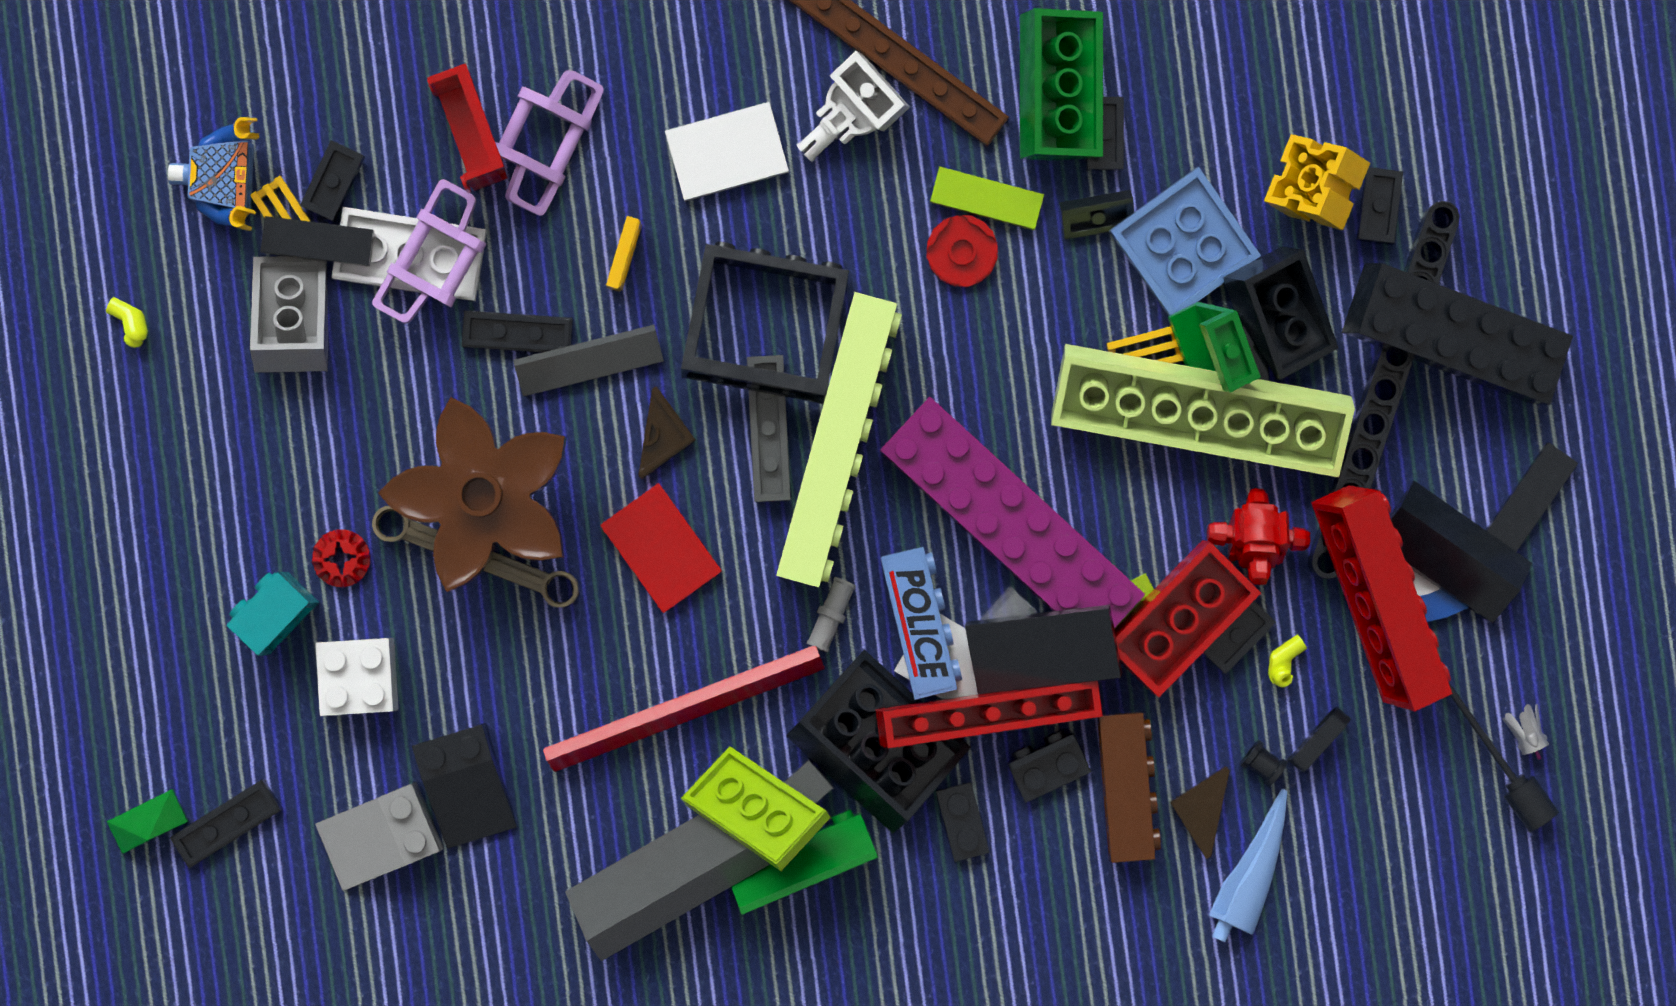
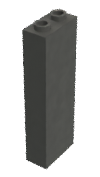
[565,815,770,961]

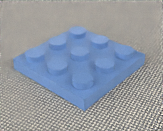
[1109,167,1261,316]

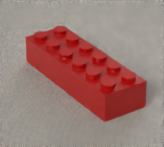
[1311,485,1453,711]

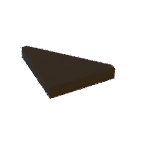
[638,386,696,479]
[1169,766,1230,859]

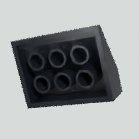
[786,649,971,834]

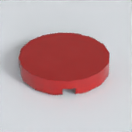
[926,215,998,287]

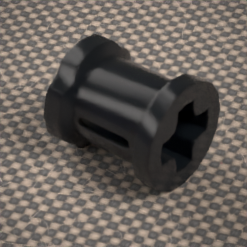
[1239,740,1288,787]

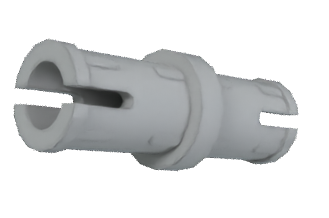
[806,577,856,653]

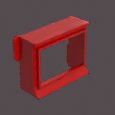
[427,63,508,193]

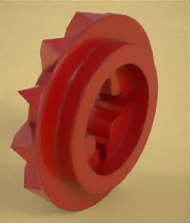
[311,529,370,587]

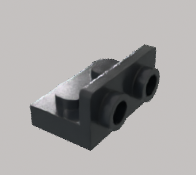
[1007,729,1091,803]

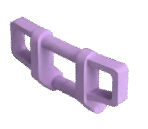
[495,70,604,216]
[372,179,486,324]

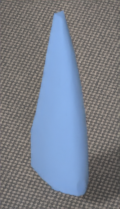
[1209,788,1287,942]

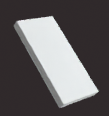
[331,207,487,302]

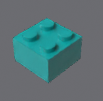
[226,572,320,656]

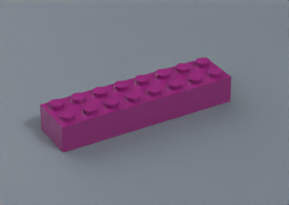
[880,396,1145,628]

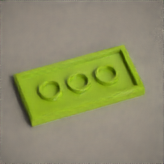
[681,746,831,871]

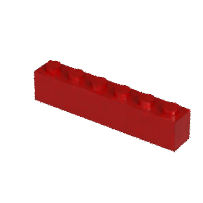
[875,681,1103,748]

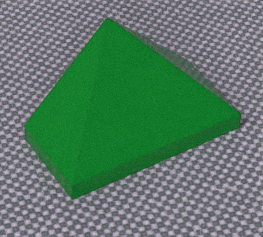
[106,789,189,854]

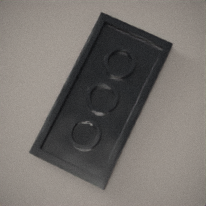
[965,604,1122,694]

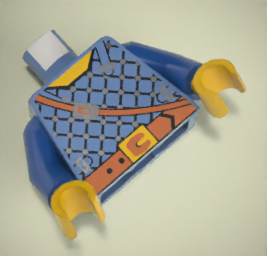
[168,117,259,231]

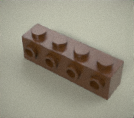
[1097,712,1161,863]

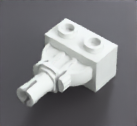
[797,51,910,162]

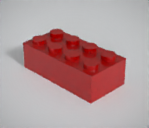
[1115,540,1261,697]

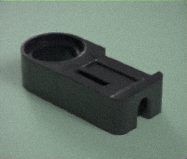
[1287,706,1351,773]

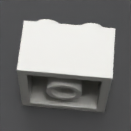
[316,638,398,716]

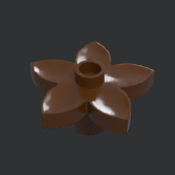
[378,397,567,592]

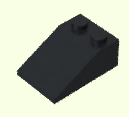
[1223,247,1339,380]
[412,723,517,849]

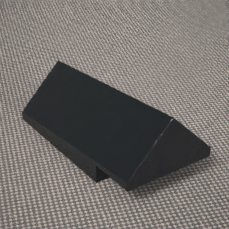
[1390,480,1532,623]

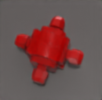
[1207,488,1310,585]

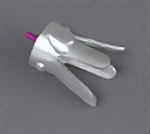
[1502,704,1549,760]

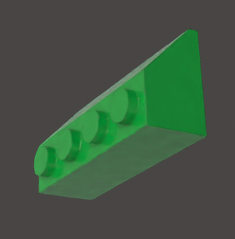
[1020,8,1103,160]
[731,809,878,915]

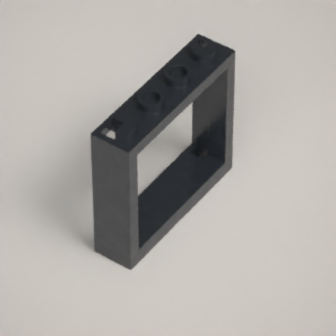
[681,242,849,404]

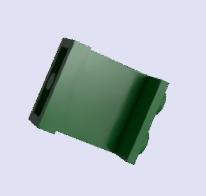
[1168,302,1261,393]

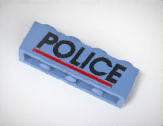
[880,547,962,700]

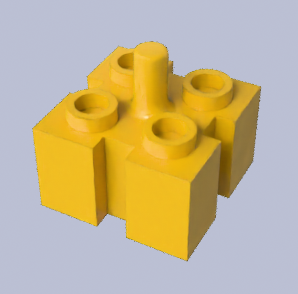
[1264,134,1370,230]

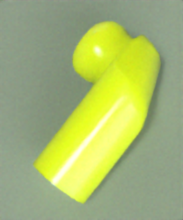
[106,297,148,348]
[1268,634,1307,687]

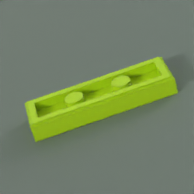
[930,166,1044,230]

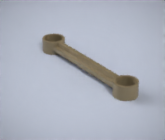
[372,505,579,607]

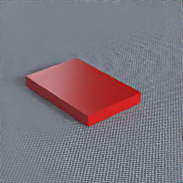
[600,483,722,613]

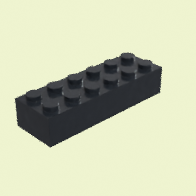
[1341,263,1573,405]

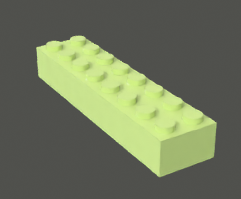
[776,292,902,587]
[1051,344,1355,477]

